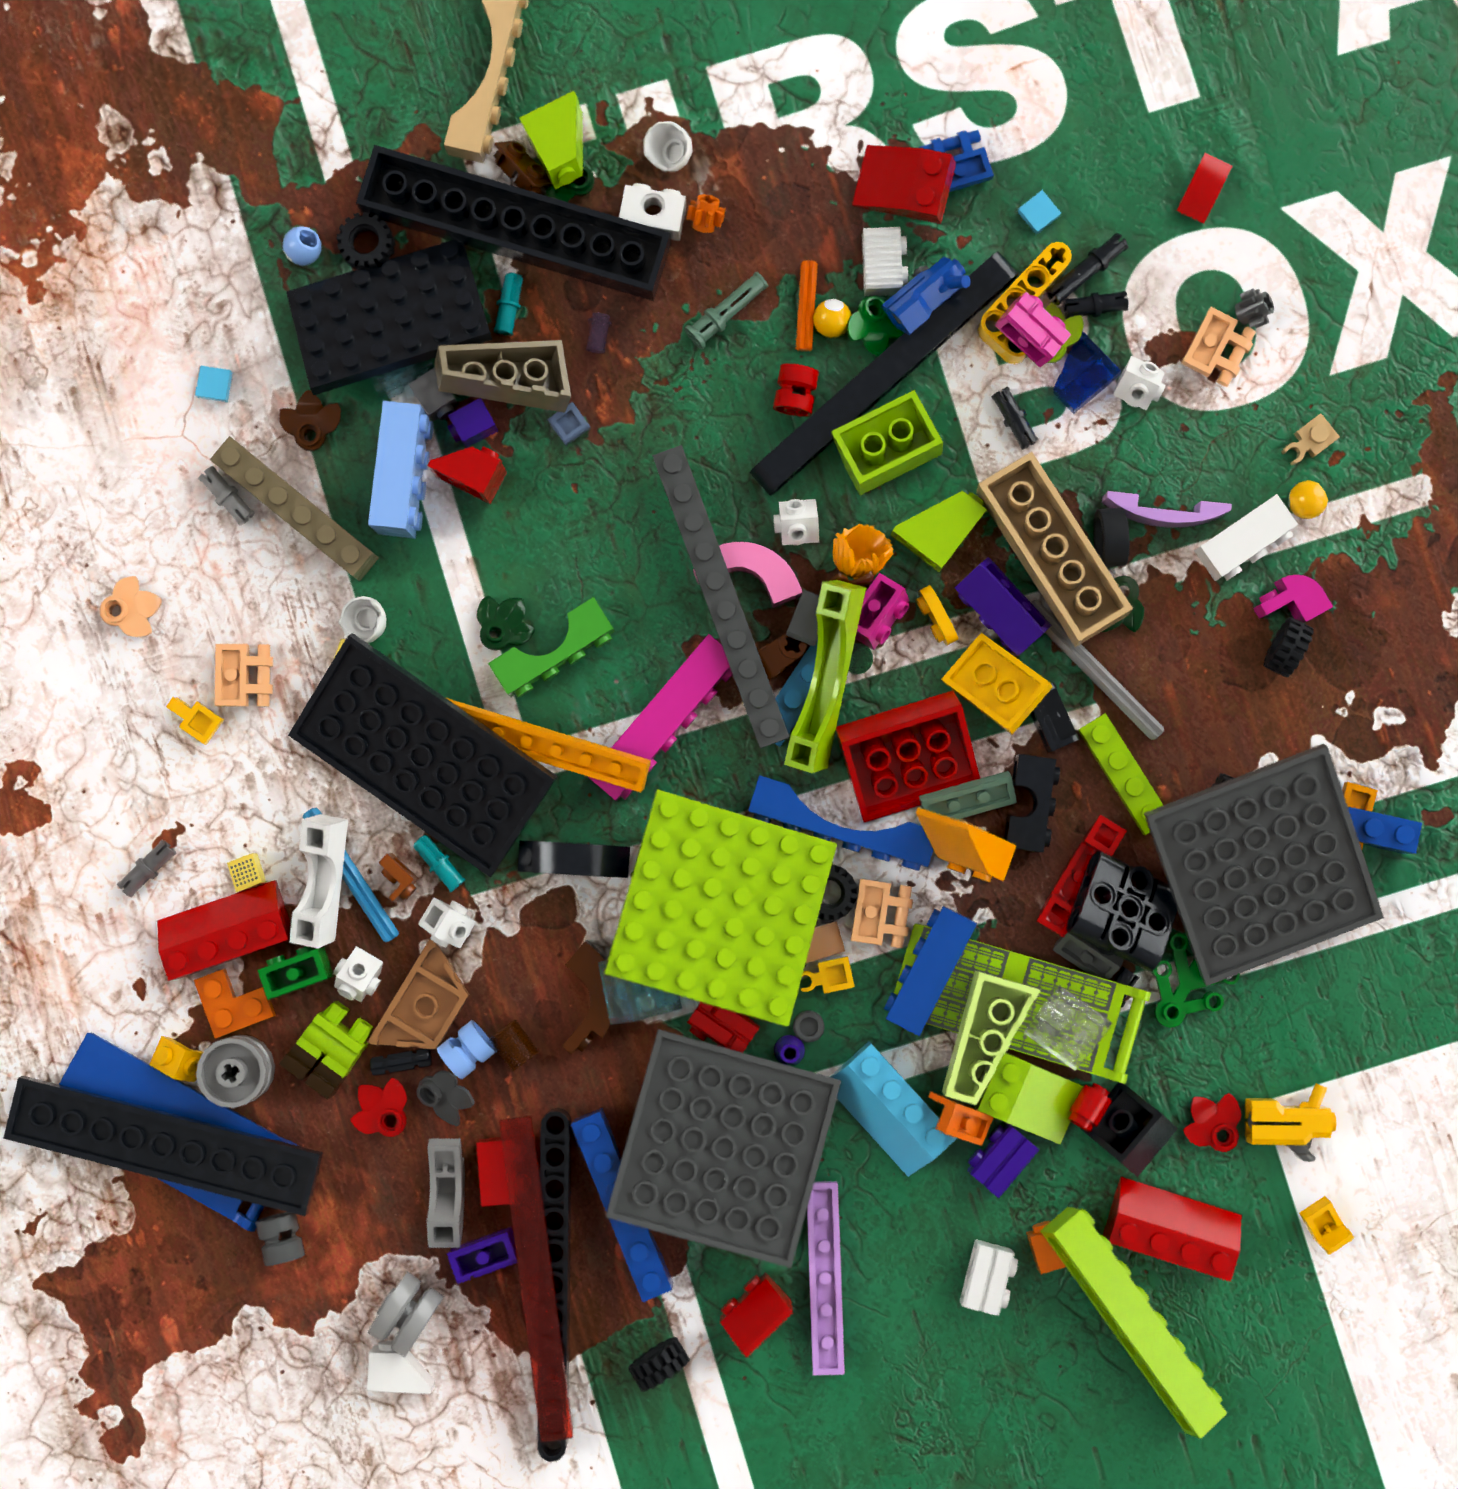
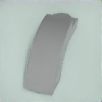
[427,1139,465,1248]

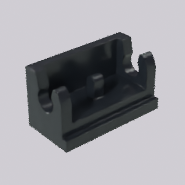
[1030,683,1080,753]

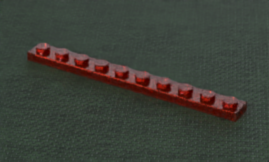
[499,1115,574,1442]

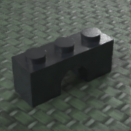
[1003,754,1060,853]

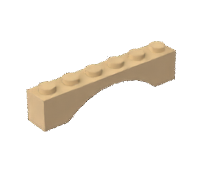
[444,0,529,163]

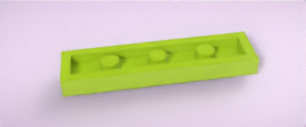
[1078,713,1163,835]

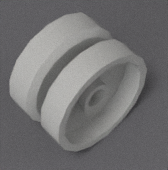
[196,1035,275,1108]
[368,1272,444,1357]

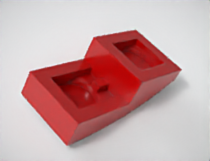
[1176,153,1232,224]

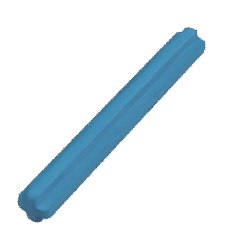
[303,808,399,943]

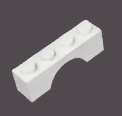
[289,814,348,949]

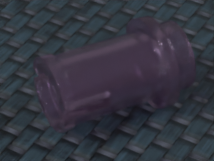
[586,313,612,354]

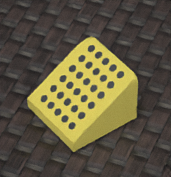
[227,853,267,892]

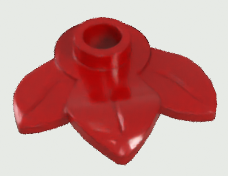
[350,1077,407,1137]
[1183,1093,1241,1152]

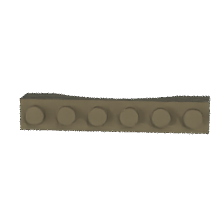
[210,436,379,582]

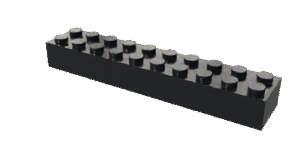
[356,145,671,301]

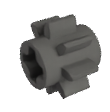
[1235,288,1274,328]

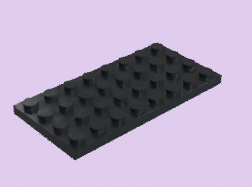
[288,633,558,878]

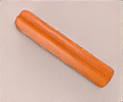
[796,260,818,352]

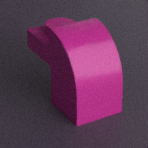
[1253,575,1333,623]

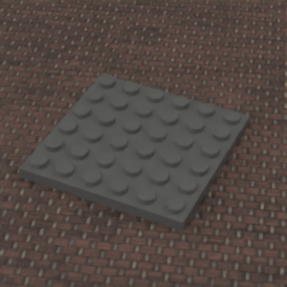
[1144,744,1384,986]
[606,1029,841,1268]

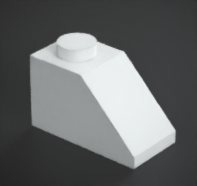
[367,1341,435,1394]

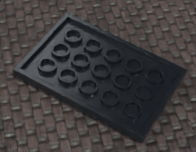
[286,240,492,395]

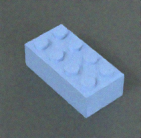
[368,401,433,539]

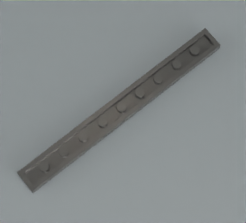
[652,445,790,749]

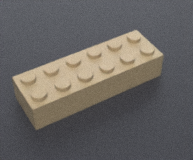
[976,452,1133,647]

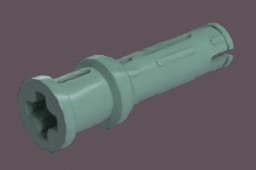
[684,272,768,349]

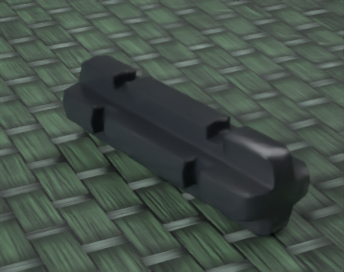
[370,1049,432,1076]

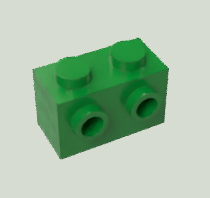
[257,946,335,1000]

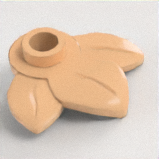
[100,576,162,637]

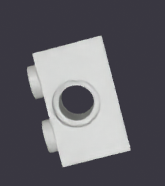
[619,183,686,241]

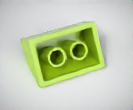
[831,390,943,495]

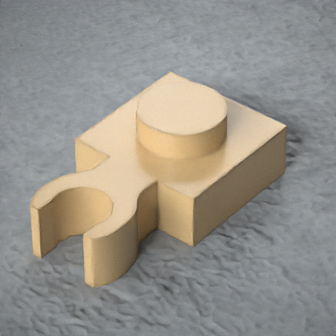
[1281,413,1340,465]

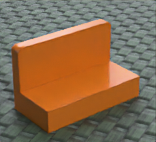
[928,1091,994,1146]

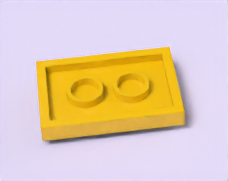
[941,632,1053,735]

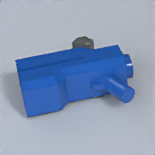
[881,257,971,336]

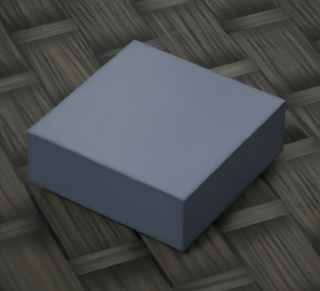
[547,402,591,446]

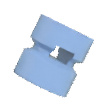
[437,1020,497,1079]

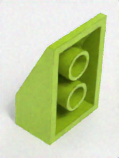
[974,1052,1083,1145]

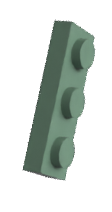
[919,771,1017,820]

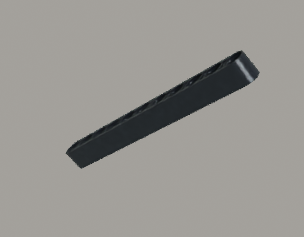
[750,251,1019,496]
[537,1108,572,1462]

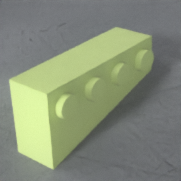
[942,971,1041,1105]

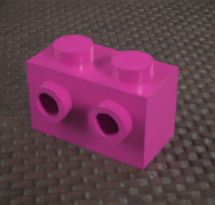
[855,573,909,650]

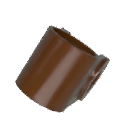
[758,632,807,681]

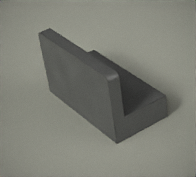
[1053,932,1124,980]

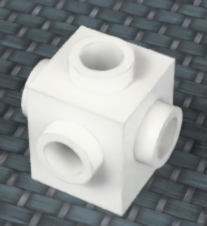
[1113,356,1165,410]
[773,499,819,545]
[418,897,476,949]
[333,946,383,1002]

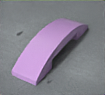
[1102,491,1232,528]

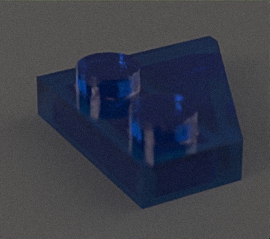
[1053,332,1121,414]

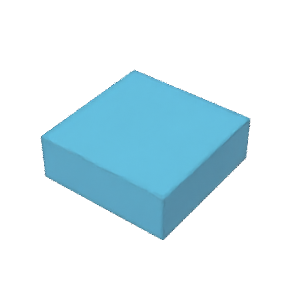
[1017,190,1061,235]
[195,366,233,402]

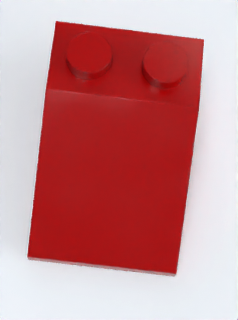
[852,145,956,224]

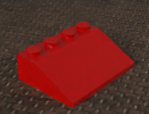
[836,690,980,823]

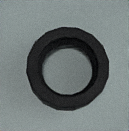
[1093,507,1130,567]

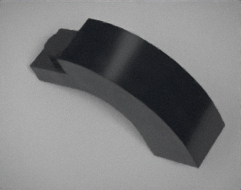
[517,840,630,878]

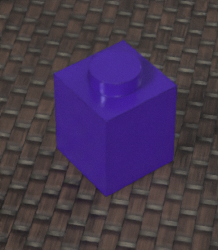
[447,398,499,448]

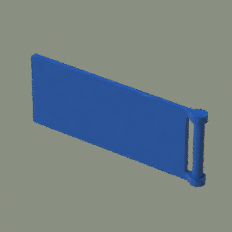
[59,1032,298,1232]

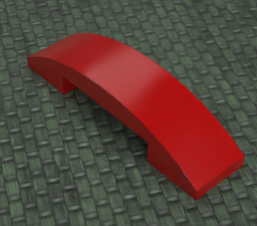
[1036,815,1127,938]

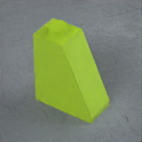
[519,91,583,189]
[890,491,987,572]

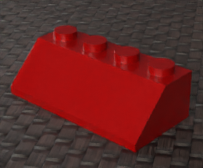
[157,880,291,981]
[1103,1176,1242,1282]

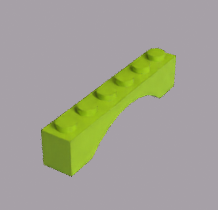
[784,580,866,773]

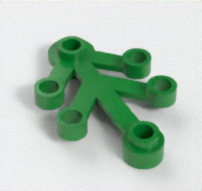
[1151,932,1240,1028]

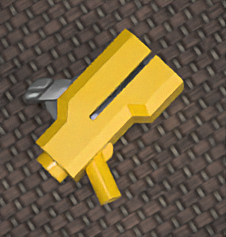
[1245,1083,1336,1162]

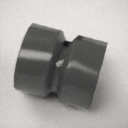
[255,1212,305,1266]

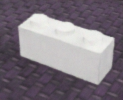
[1194,494,1299,581]

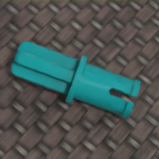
[493,273,523,336]
[413,835,466,893]

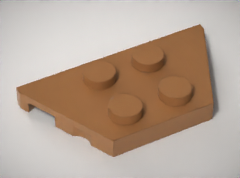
[368,939,470,1050]

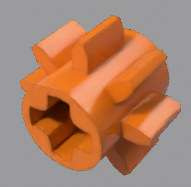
[686,194,726,233]

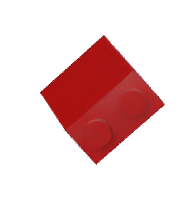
[427,446,507,505]
[720,1272,793,1358]

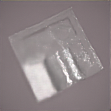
[1024,985,1112,1071]

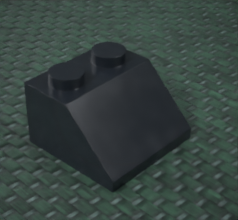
[1080,1082,1178,1177]

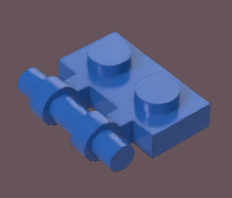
[919,130,994,192]

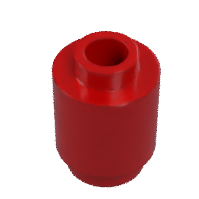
[1068,1083,1112,1132]

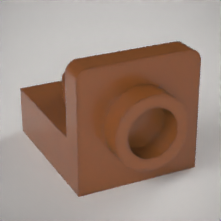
[378,853,419,902]

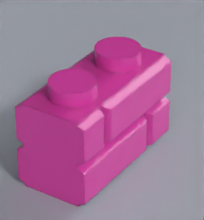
[995,292,1071,367]

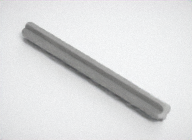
[1031,600,1164,740]

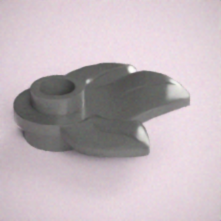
[417,1071,475,1126]

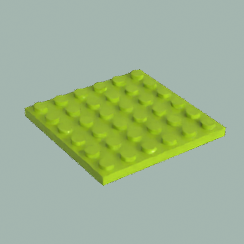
[604,790,837,1027]

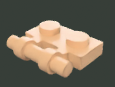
[1181,307,1256,387]
[215,644,273,707]
[850,879,913,949]

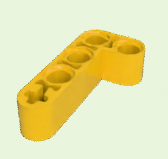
[978,242,1072,364]

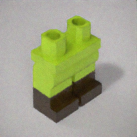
[279,1001,373,1100]

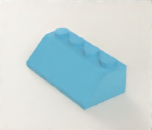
[830,1041,957,1177]

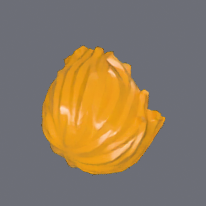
[832,524,894,580]

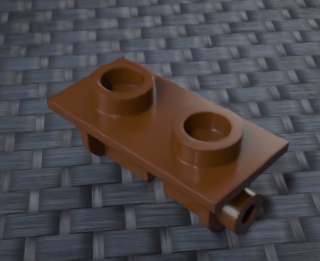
[494,140,552,194]

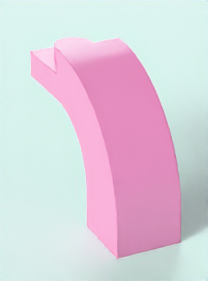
[693,542,802,608]

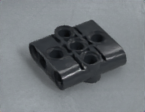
[1066,850,1178,972]

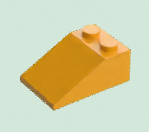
[916,808,1016,883]

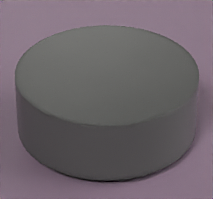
[793,1010,825,1042]

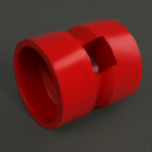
[773,363,819,417]

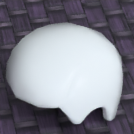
[643,121,693,172]
[339,596,387,643]

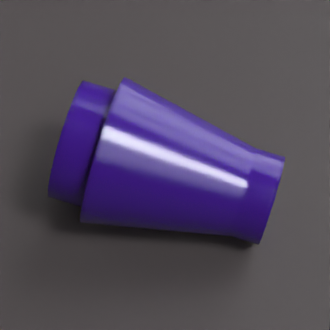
[774,1035,805,1066]

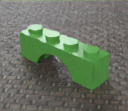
[488,597,615,698]

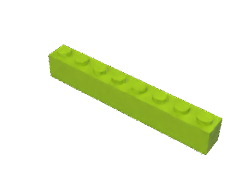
[1041,1207,1227,1439]

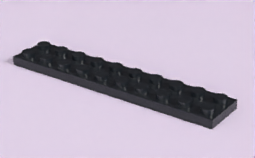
[3,1076,323,1216]

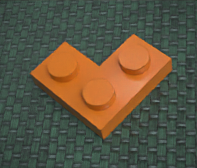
[194,968,276,1039]

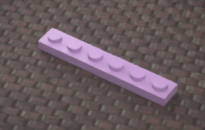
[807,1181,845,1376]

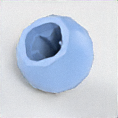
[283,226,322,266]

